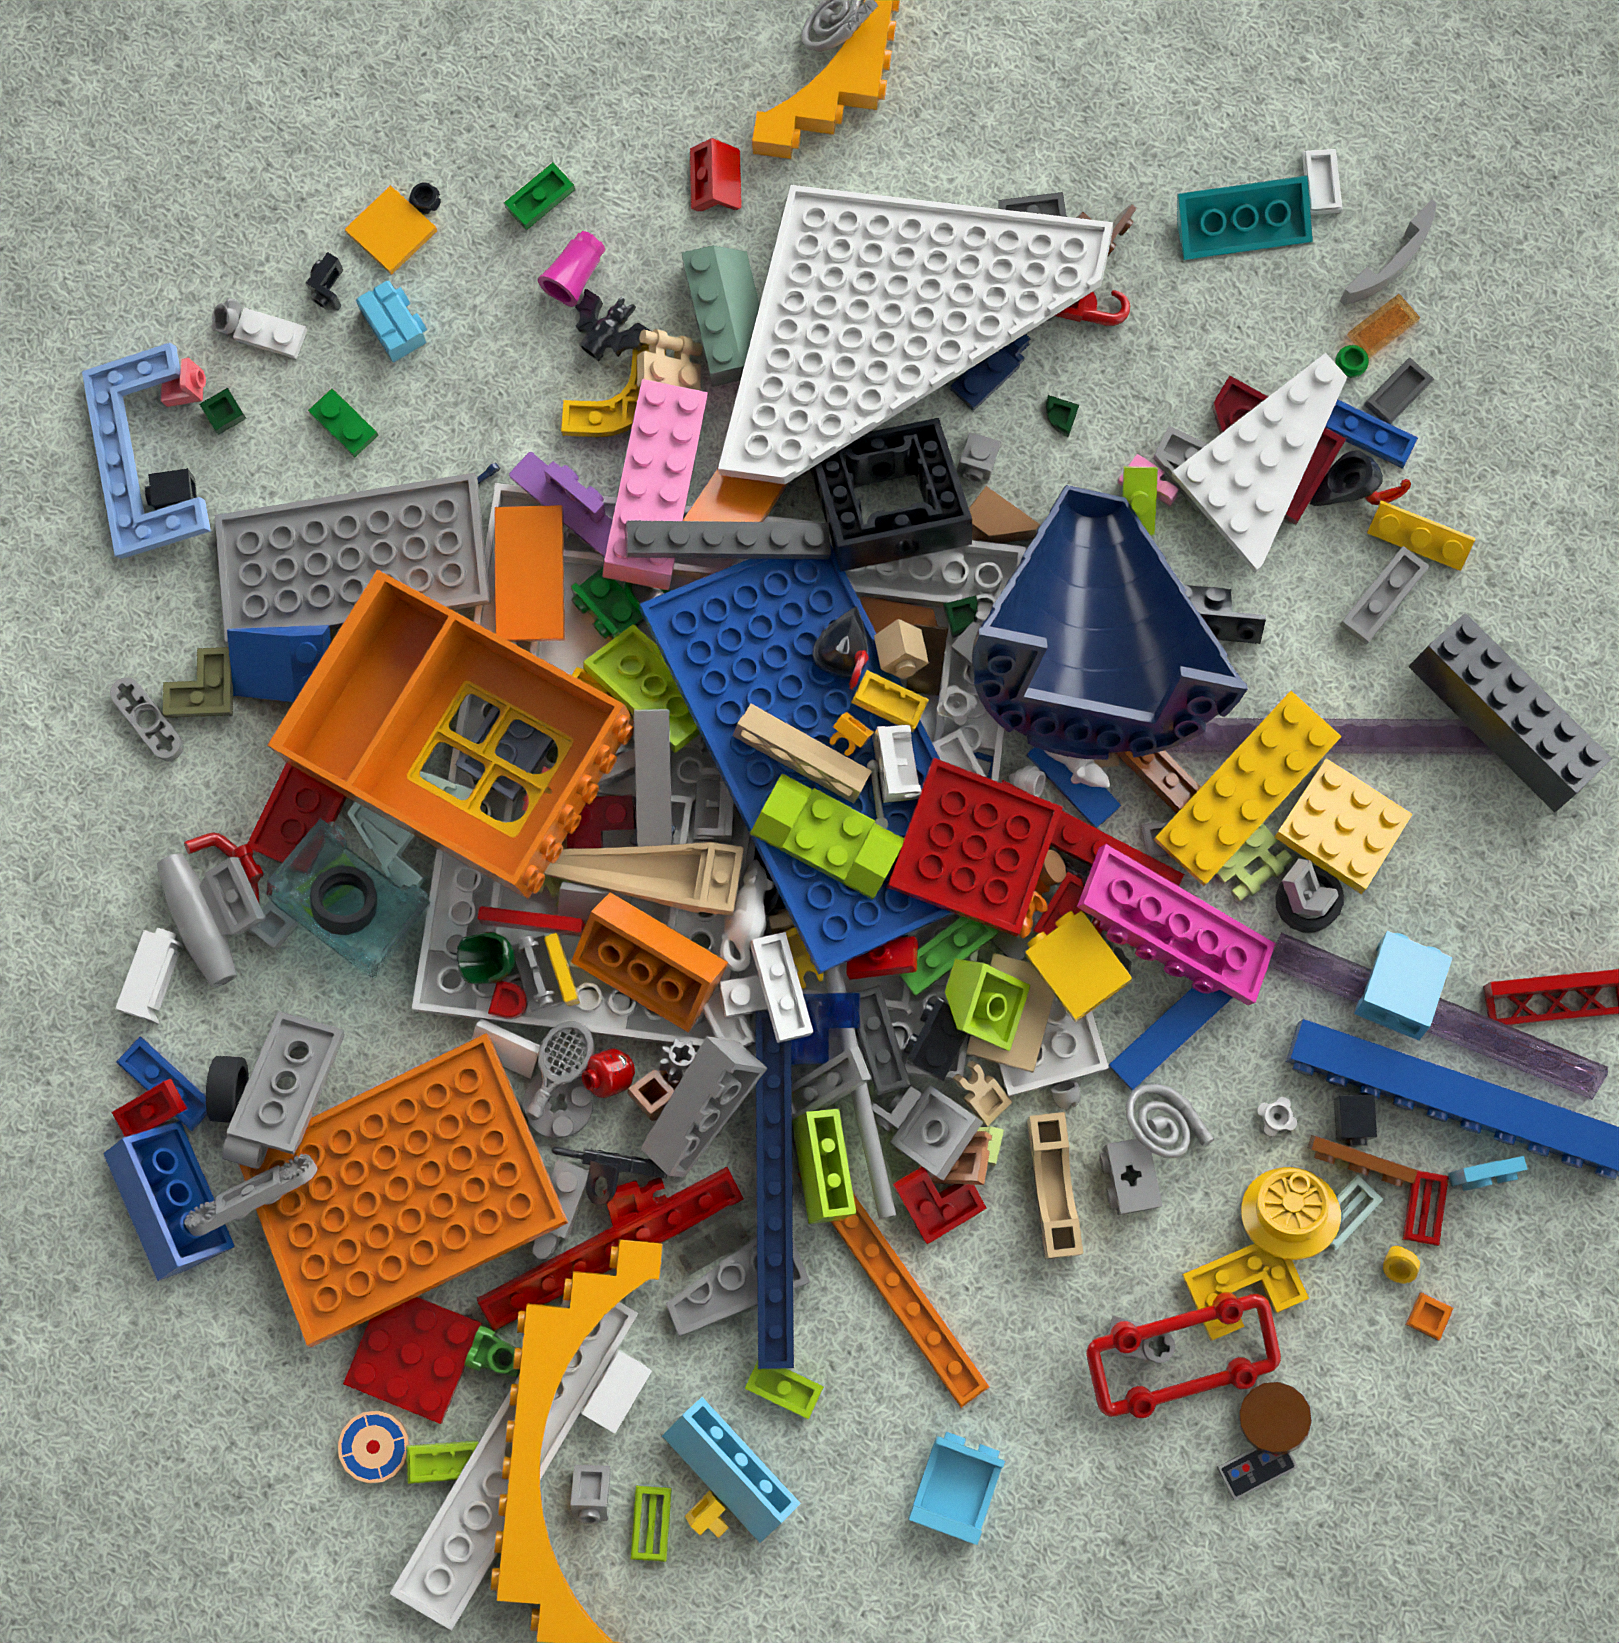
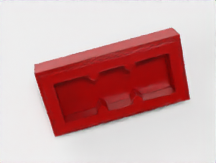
[846,936,918,980]

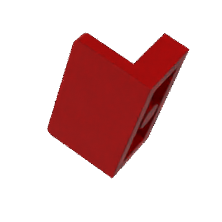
[690,138,742,211]

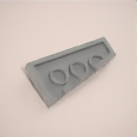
[666,1236,810,1337]

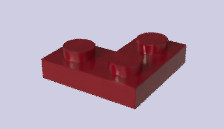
[567,794,636,849]

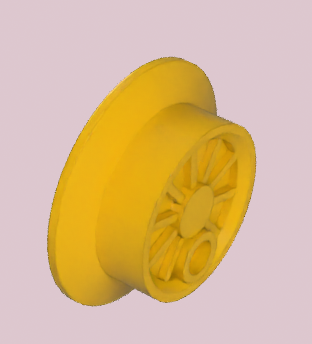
[1241,1167,1341,1260]

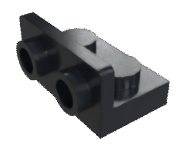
[904,997,967,1082]

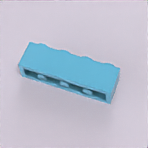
[662,1397,801,1543]

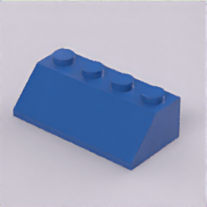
[103,1121,235,1281]

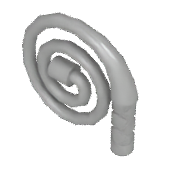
[801,0,878,52]
[1126,1084,1214,1158]

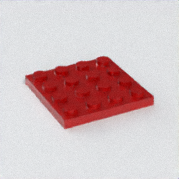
[886,758,1063,937]

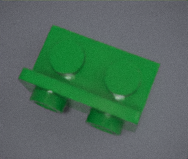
[570,566,645,640]

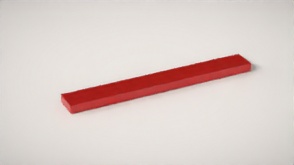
[477,1167,744,1331]

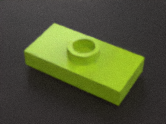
[406,1440,479,1484]

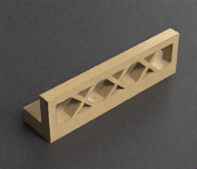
[733,704,872,803]

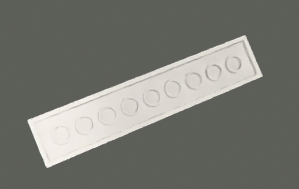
[390,1300,638,1631]

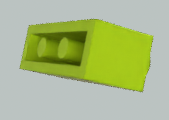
[792,1108,856,1224]

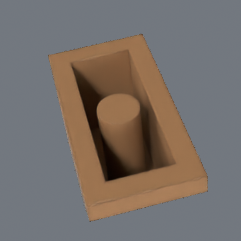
[969,486,1040,544]

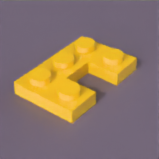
[1181,1243,1309,1341]

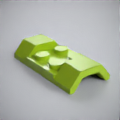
[750,773,904,900]

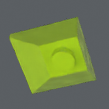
[945,959,1031,1051]

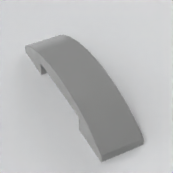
[1340,199,1437,305]

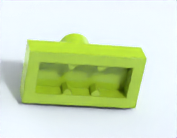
[1122,466,1158,535]

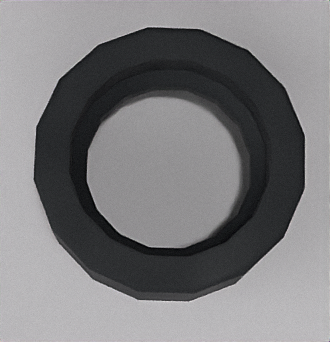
[310,865,377,935]
[1275,865,1344,933]
[206,1056,249,1123]

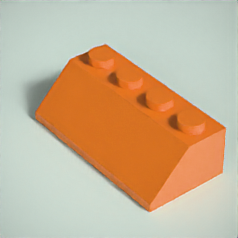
[571,892,728,1033]

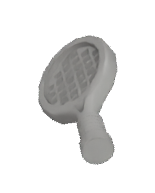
[525,1021,594,1118]

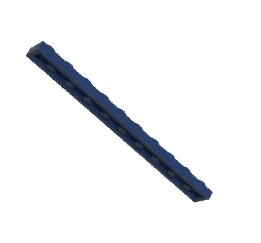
[756,1011,794,1369]

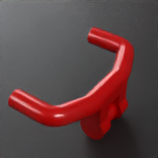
[184,832,264,905]

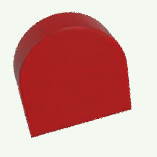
[488,981,528,1019]

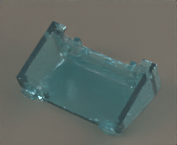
[266,818,431,978]

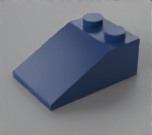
[227,625,331,702]

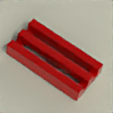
[1402,1170,1449,1246]

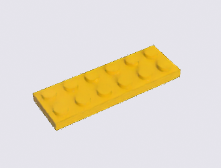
[1153,691,1342,886]

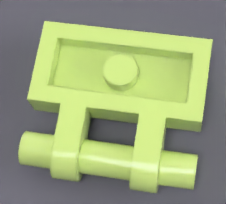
[1216,823,1293,902]

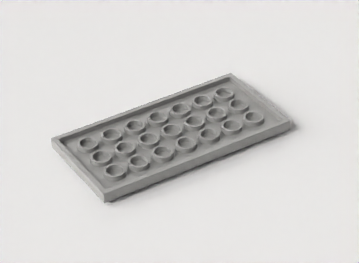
[214,473,491,644]

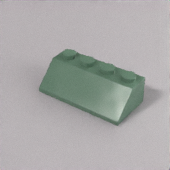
[681,245,760,387]

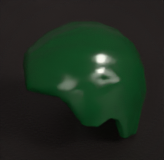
[456,932,515,984]

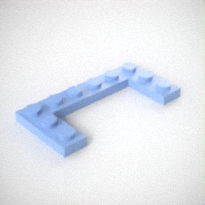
[82,343,211,559]

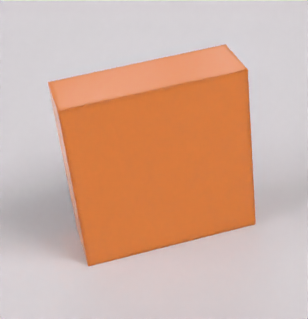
[1405,1292,1454,1341]

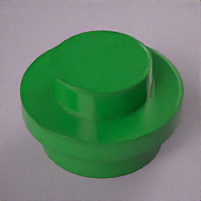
[1335,345,1369,378]

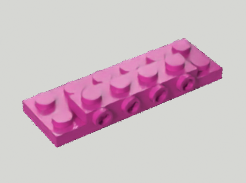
[1077,844,1276,1006]

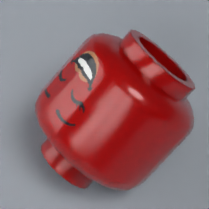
[582,1048,635,1098]

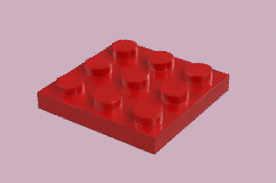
[343,1297,483,1424]

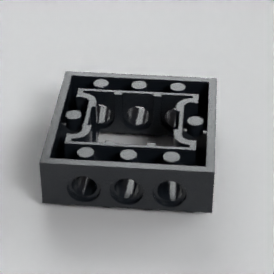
[810,418,973,572]

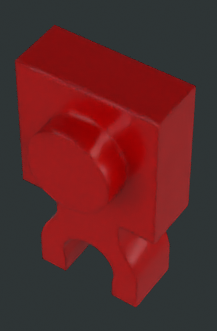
[603,1178,667,1226]

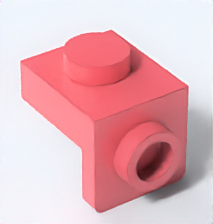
[161,358,206,407]

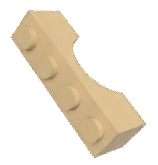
[1027,1112,1083,1260]

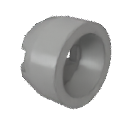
[1051,1080,1080,1110]

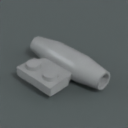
[157,853,265,987]

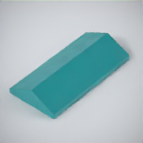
[1177,175,1313,260]

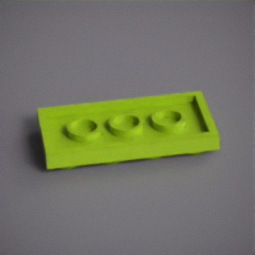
[583,624,700,753]

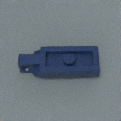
[950,334,1031,411]

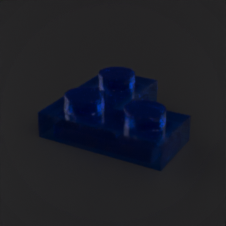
[791,993,860,1064]

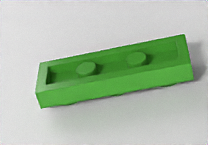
[898,916,998,997]

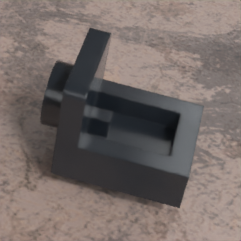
[306,252,344,311]

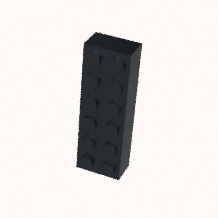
[1408,613,1613,813]

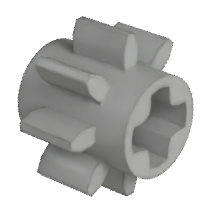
[659,1038,697,1082]

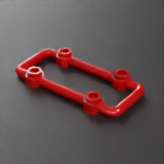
[1086,1292,1281,1418]

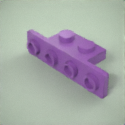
[509,452,612,558]

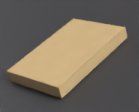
[966,953,1054,1073]

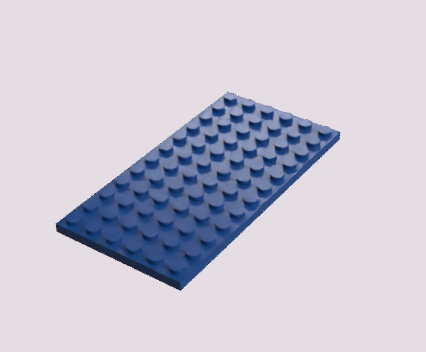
[639,543,953,974]

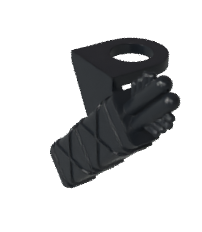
[552,1147,667,1205]

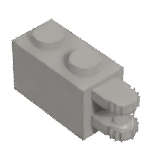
[531,1159,589,1260]

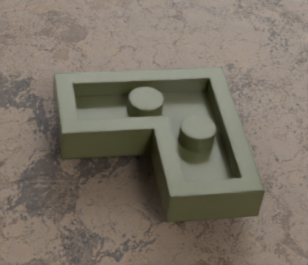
[163,647,233,718]

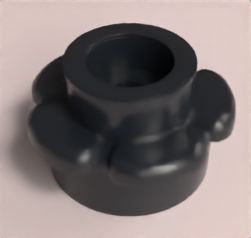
[409,182,441,215]

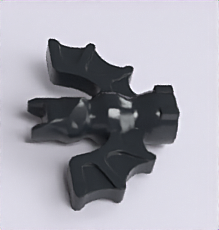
[575,289,651,362]

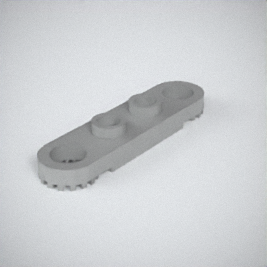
[184,1154,317,1236]

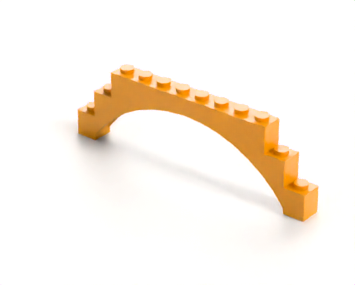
[752,0,900,159]
[490,1239,663,1643]

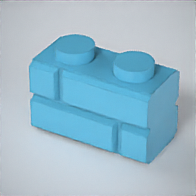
[356,281,427,362]

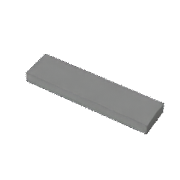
[634,709,672,847]

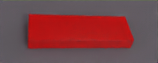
[477,906,585,937]

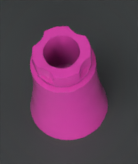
[538,231,605,307]

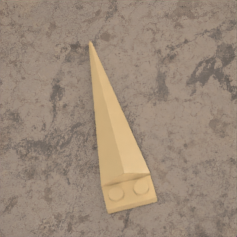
[544,842,744,916]

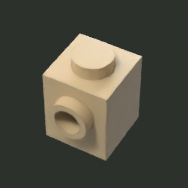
[874,619,929,680]

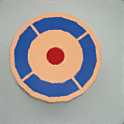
[338,1410,410,1483]

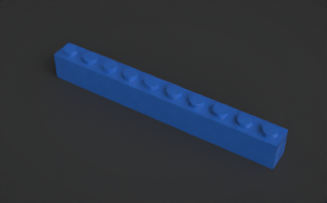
[1285,1019,1619,1180]

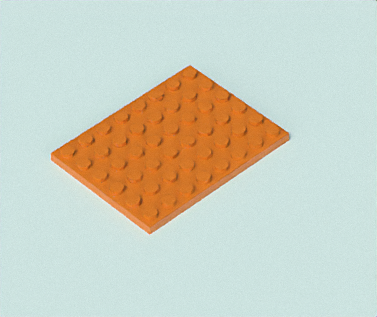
[239,1033,568,1347]

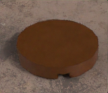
[1239,1382,1312,1455]

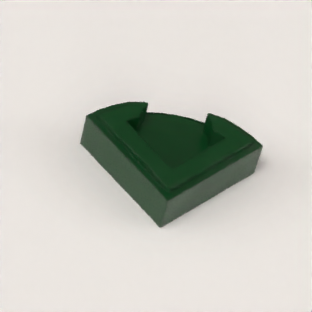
[1046,395,1079,438]
[943,595,977,638]

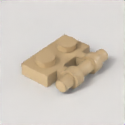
[637,329,703,391]

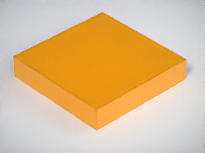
[344,185,437,275]

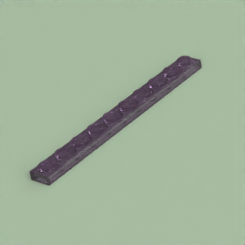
[1165,718,1496,755]
[1268,932,1608,1100]

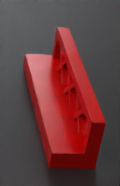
[1483,969,1619,1027]

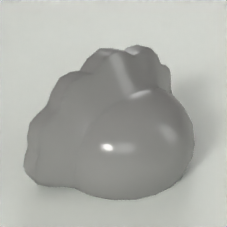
[211,298,242,334]

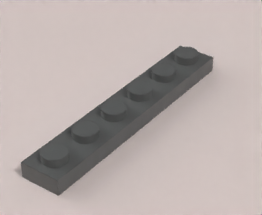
[625,520,831,559]

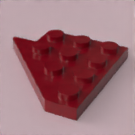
[1212,375,1346,525]

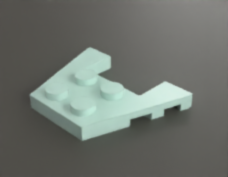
[347,770,486,901]

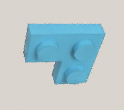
[1448,1156,1527,1191]

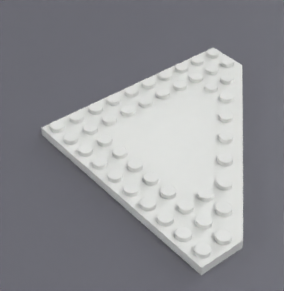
[718,185,1113,484]

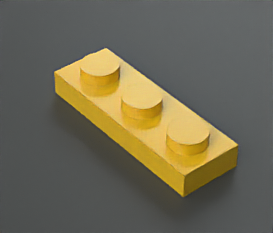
[1367,501,1475,571]

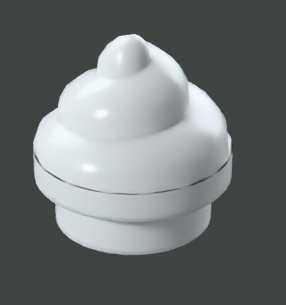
[1009,765,1046,797]

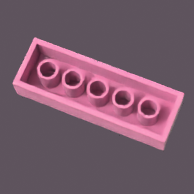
[602,379,708,590]

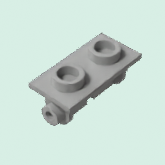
[512,935,563,1012]

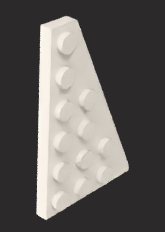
[1171,353,1347,573]

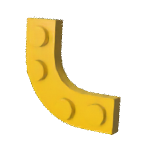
[561,343,667,437]

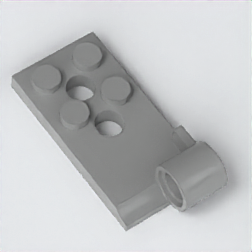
[222,1011,345,1169]

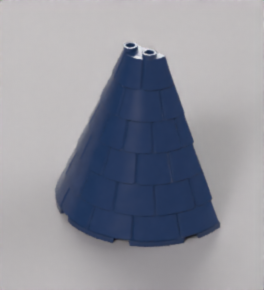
[972,485,1248,760]

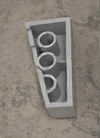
[641,1036,767,1177]

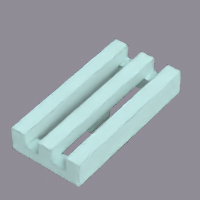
[1329,1175,1384,1250]

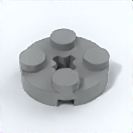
[523,1068,593,1138]

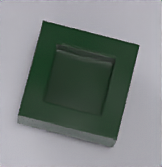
[199,388,247,435]

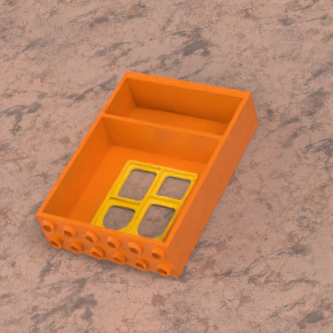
[267,569,634,899]

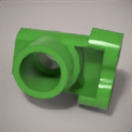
[464,1326,520,1378]

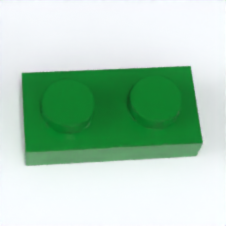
[504,162,575,230]
[308,388,379,457]

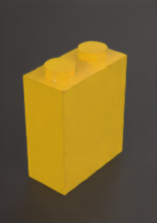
[1025,910,1132,1023]

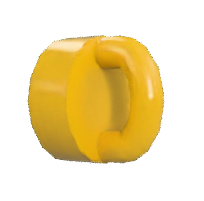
[1383,1246,1420,1284]

